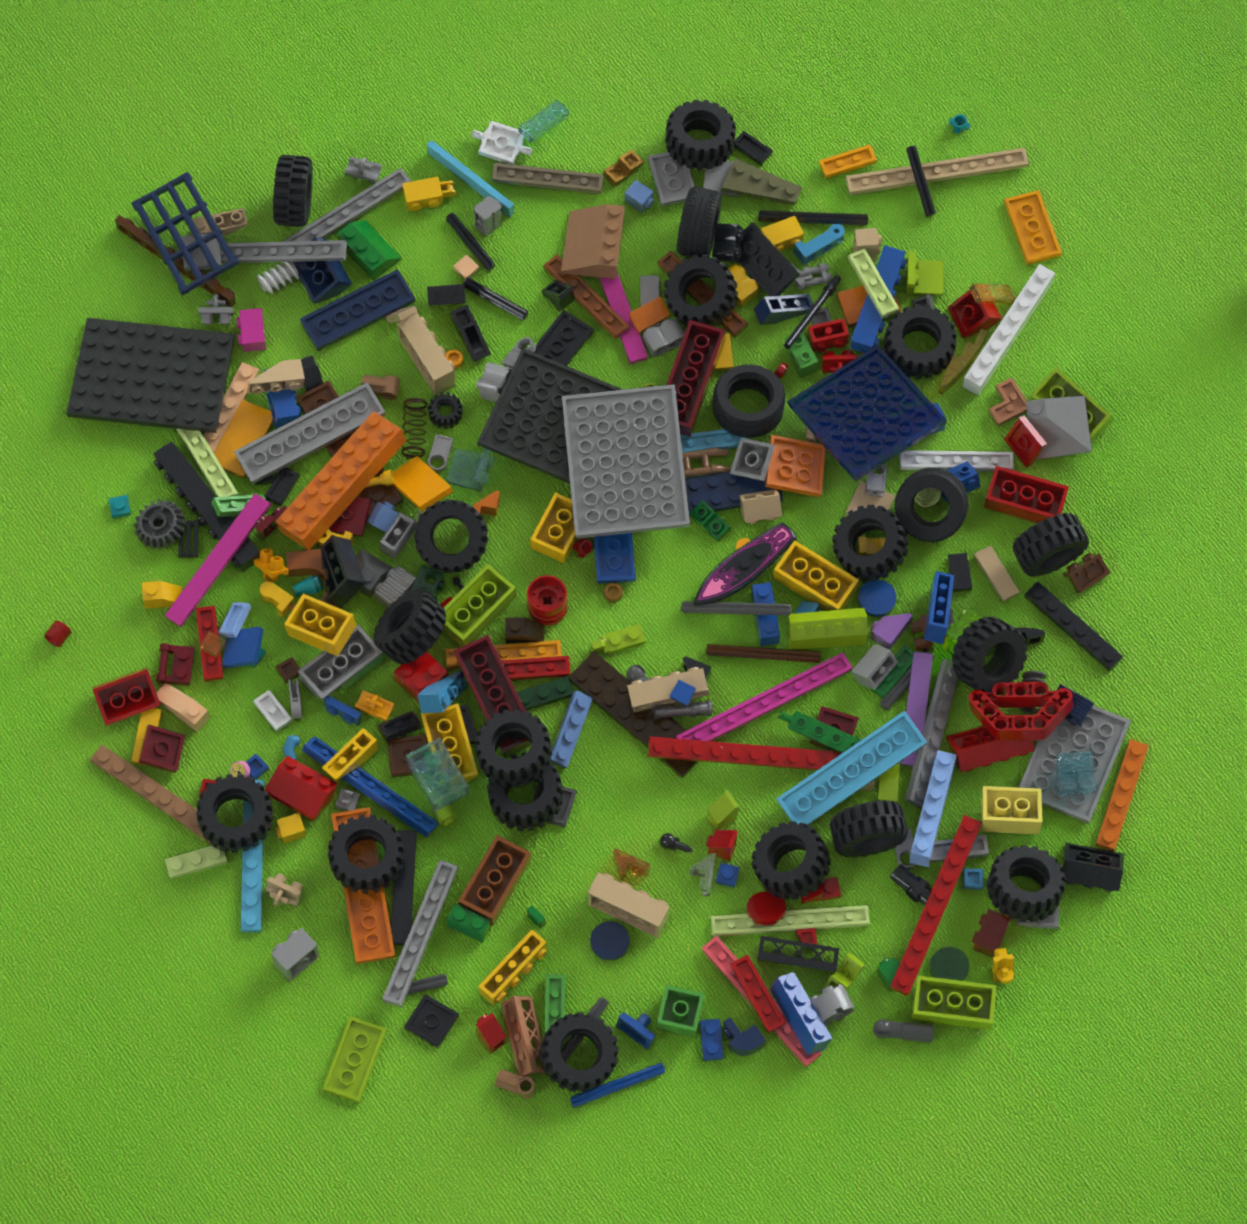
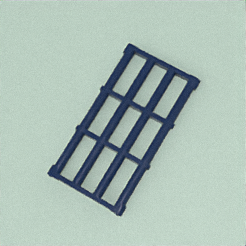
[131,172,240,295]

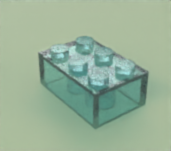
[405,738,469,812]

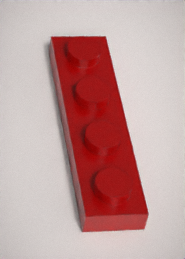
[196,605,223,682]
[502,656,571,681]
[730,955,786,1034]

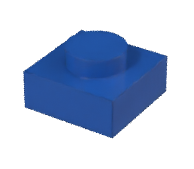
[716,863,740,888]

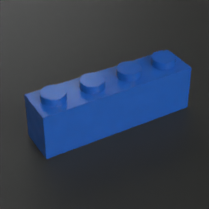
[924,571,954,644]
[769,972,832,1056]

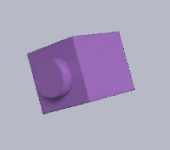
[870,613,913,650]

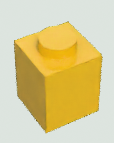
[275,813,306,844]

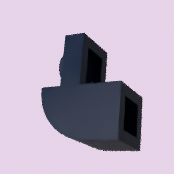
[722,1018,766,1056]

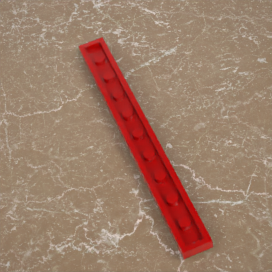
[648,737,842,771]
[890,815,982,996]

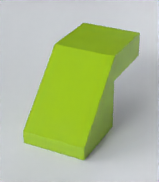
[822,953,865,991]

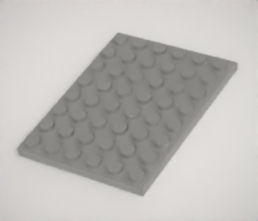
[562,384,690,539]

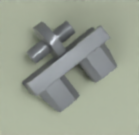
[345,157,382,183]
[199,294,234,325]

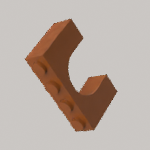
[286,549,342,612]

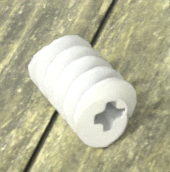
[257,262,299,294]

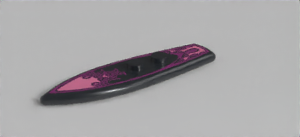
[693,522,797,606]

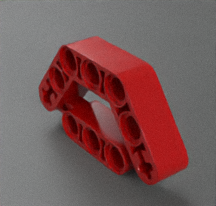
[969,682,1073,741]

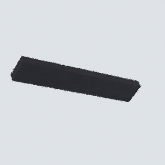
[391,830,417,945]

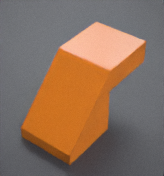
[473,491,500,516]

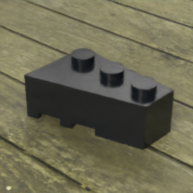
[321,535,365,607]

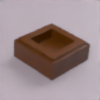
[276,657,300,684]

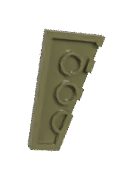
[721,158,802,205]

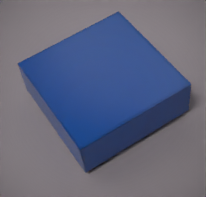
[670,680,696,706]
[246,754,269,780]

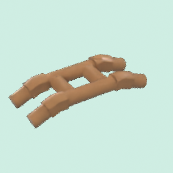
[682,448,731,477]

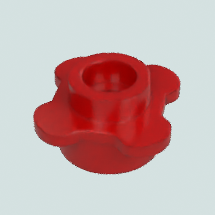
[572,537,592,558]

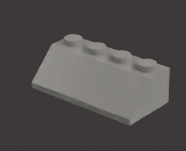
[298,625,383,700]

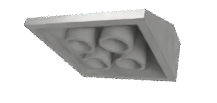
[1026,396,1092,460]

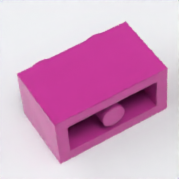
[236,308,266,352]

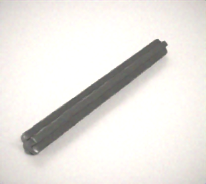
[681,601,792,616]

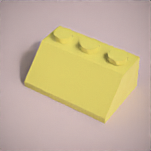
[981,786,1042,834]

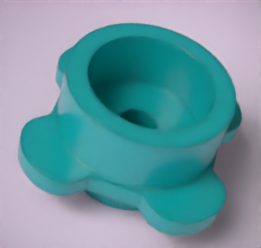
[949,114,970,134]

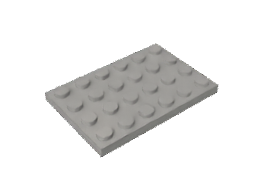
[1019,705,1131,824]

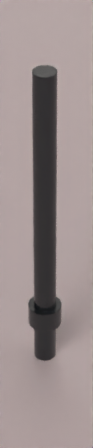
[784,275,842,349]

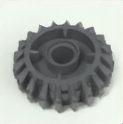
[134,499,186,550]

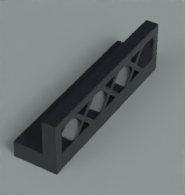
[757,936,839,972]

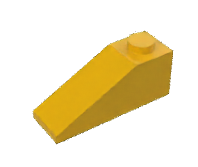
[322,728,379,781]

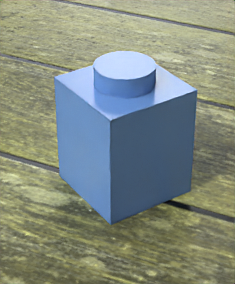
[625,180,654,213]
[367,501,399,532]

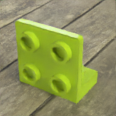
[906,251,944,296]

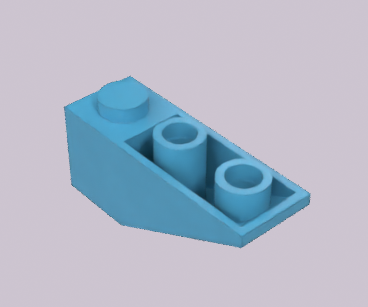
[417,671,466,713]

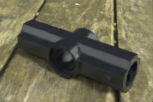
[890,864,932,906]

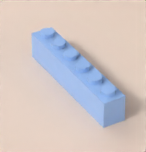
[909,750,957,868]

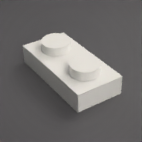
[253,690,292,732]

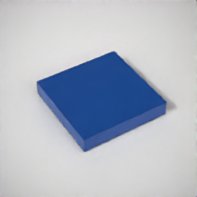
[222,627,264,669]

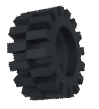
[428,392,462,429]

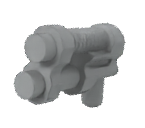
[791,263,832,290]

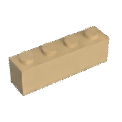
[627,667,709,712]

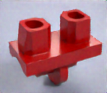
[822,350,857,378]

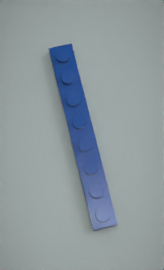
[302,736,439,838]

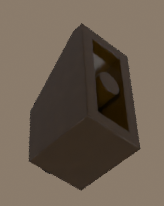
[505,618,544,644]

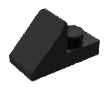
[301,355,323,392]

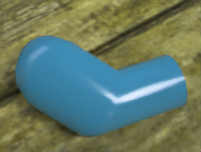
[283,735,300,761]

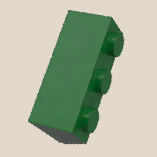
[337,220,402,281]

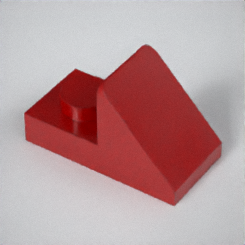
[800,877,841,904]

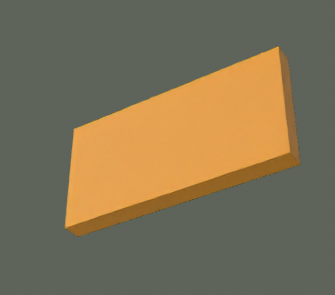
[1004,190,1062,265]
[214,399,273,479]
[392,456,454,511]

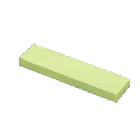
[848,248,899,319]

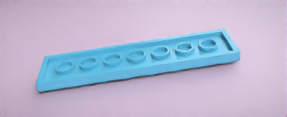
[776,711,927,826]

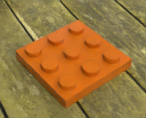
[765,435,826,497]

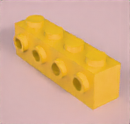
[478,930,547,1006]

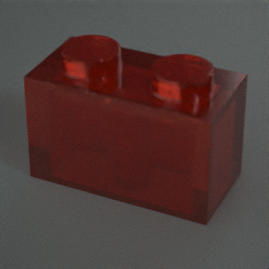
[971,909,1010,958]

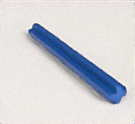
[570,1063,665,1107]

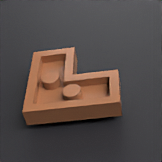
[989,378,1027,426]

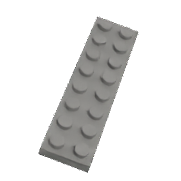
[234,382,386,485]

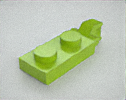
[591,624,646,654]

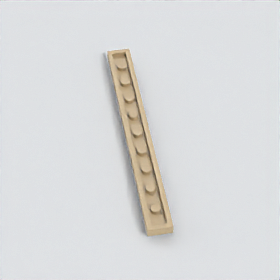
[846,148,1029,195]

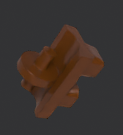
[911,614,933,652]

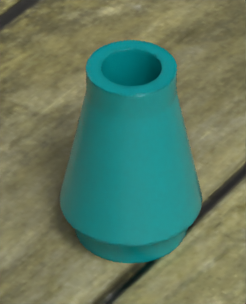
[293,575,323,596]

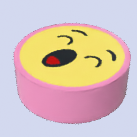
[230,761,250,779]

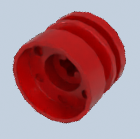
[527,575,568,626]

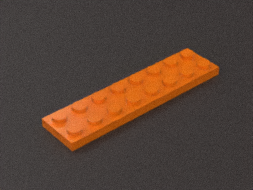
[331,807,396,964]

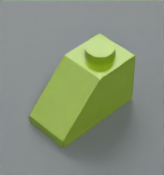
[706,791,738,830]

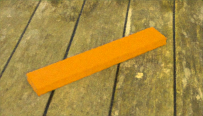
[445,640,562,669]

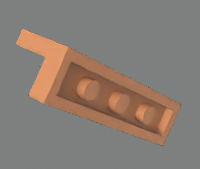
[501,996,545,1077]

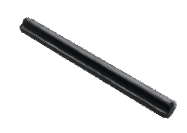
[759,210,868,225]

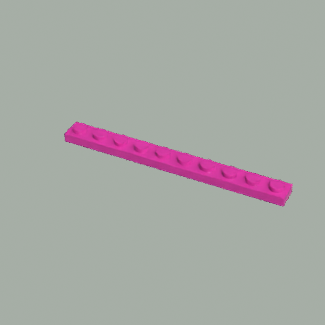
[676,652,853,741]

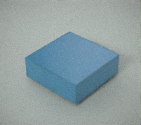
[963,868,983,890]

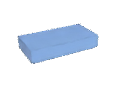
[218,602,251,638]

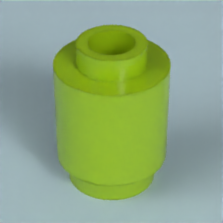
[431,797,458,827]

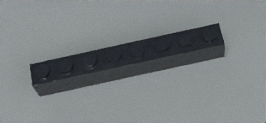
[153,441,260,572]

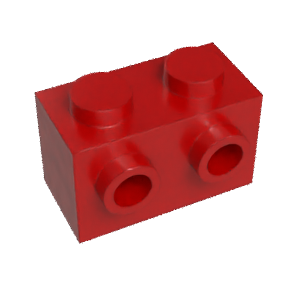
[807,318,849,352]

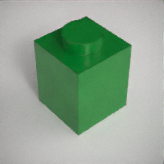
[877,957,900,992]

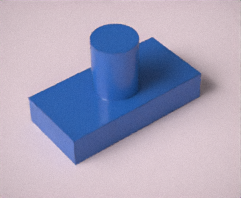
[616,1012,656,1050]

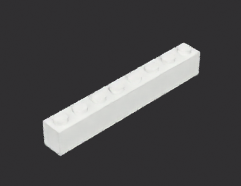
[962,264,1055,396]

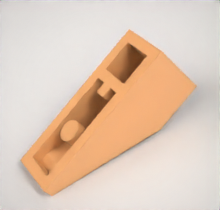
[157,683,210,732]

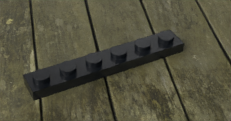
[1024,581,1123,672]

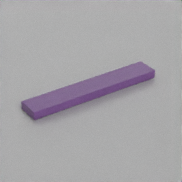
[900,652,933,767]

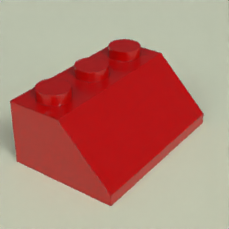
[91,668,161,726]
[264,756,337,821]

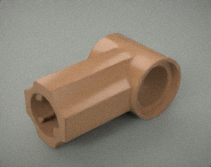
[362,375,400,400]
[495,1069,536,1099]

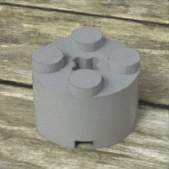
[477,362,512,403]
[809,984,855,1026]

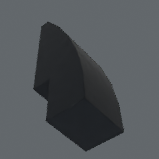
[449,304,491,362]

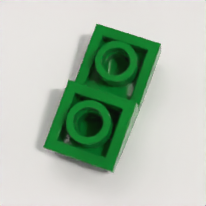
[689,500,732,542]

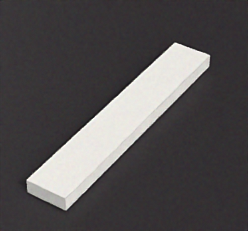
[900,450,1014,472]

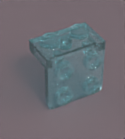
[446,447,495,492]

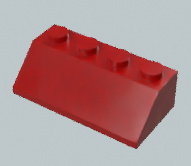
[946,726,1034,772]

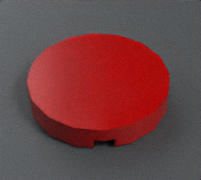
[747,891,786,926]

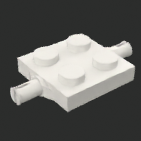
[472,121,533,165]

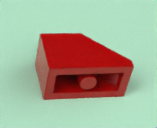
[706,830,738,861]

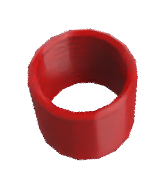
[44,620,71,647]

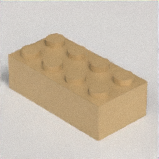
[397,313,456,395]
[588,872,670,938]

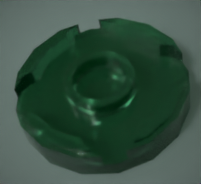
[929,947,970,981]

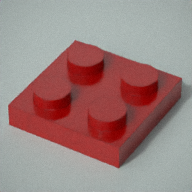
[1004,415,1047,468]

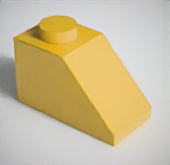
[142,581,183,609]

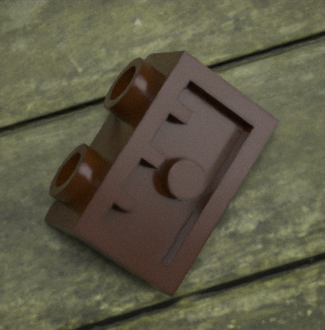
[1062,552,1110,593]

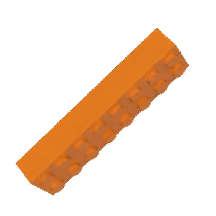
[275,411,407,550]

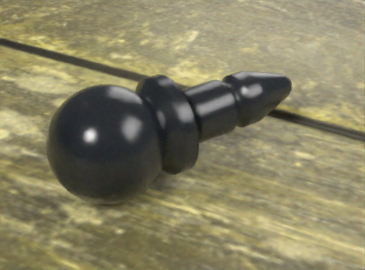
[660,833,693,853]

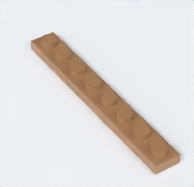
[90,745,210,844]

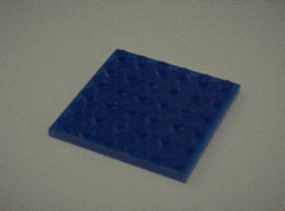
[788,345,947,481]

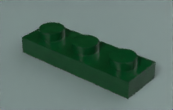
[517,676,573,711]

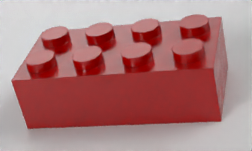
[984,465,1069,523]

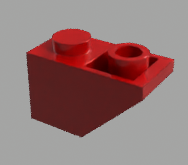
[476,1013,507,1053]

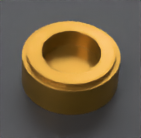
[604,583,623,603]

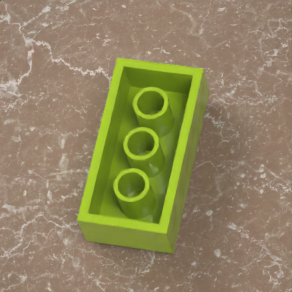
[911,975,997,1030]

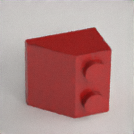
[947,286,1002,338]

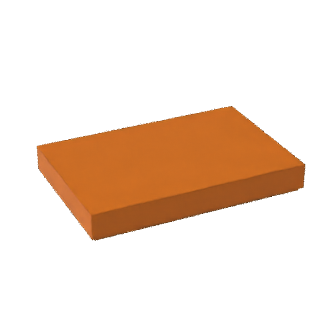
[837,286,901,327]

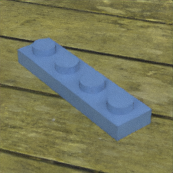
[551,690,593,769]

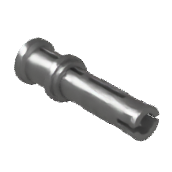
[652,700,712,718]

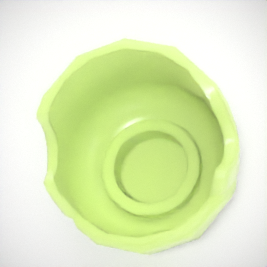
[914,488,941,507]

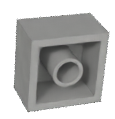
[271,928,320,982]

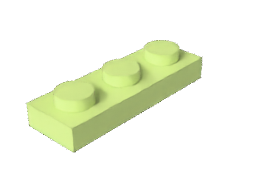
[165,846,227,880]

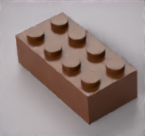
[458,835,531,926]

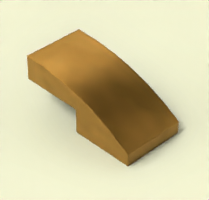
[602,150,644,187]

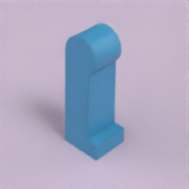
[793,224,845,265]

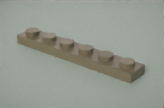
[492,163,603,194]

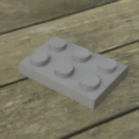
[648,152,694,207]

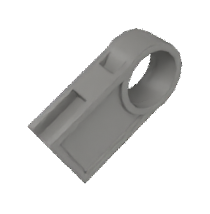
[501,337,536,368]
[428,434,453,474]
[865,462,887,498]
[288,679,302,719]
[895,829,916,870]

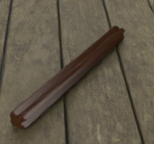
[706,644,821,663]

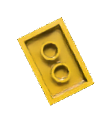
[530,492,578,564]
[284,594,357,656]

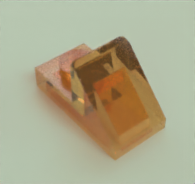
[613,848,650,882]

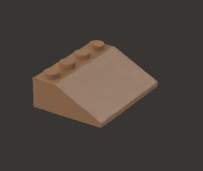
[561,204,625,279]

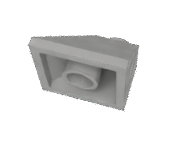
[730,438,775,481]

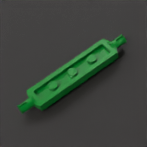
[778,711,861,753]

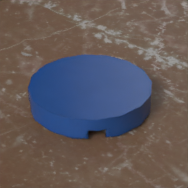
[858,580,896,617]

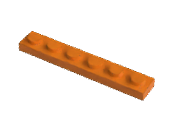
[1095,739,1149,851]

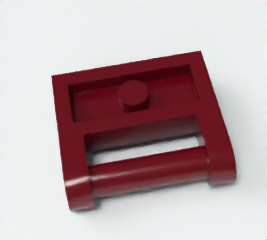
[155,643,195,685]

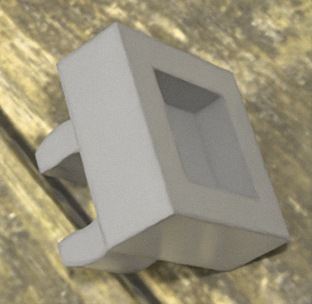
[335,788,361,811]

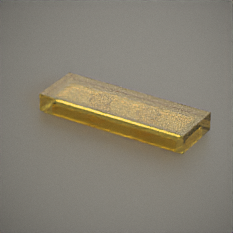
[969,284,1016,304]

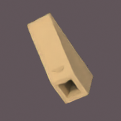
[192,208,248,237]
[247,359,305,394]

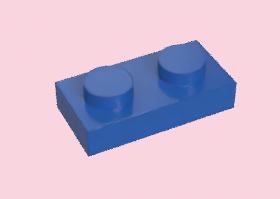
[324,695,362,726]
[700,1019,723,1061]

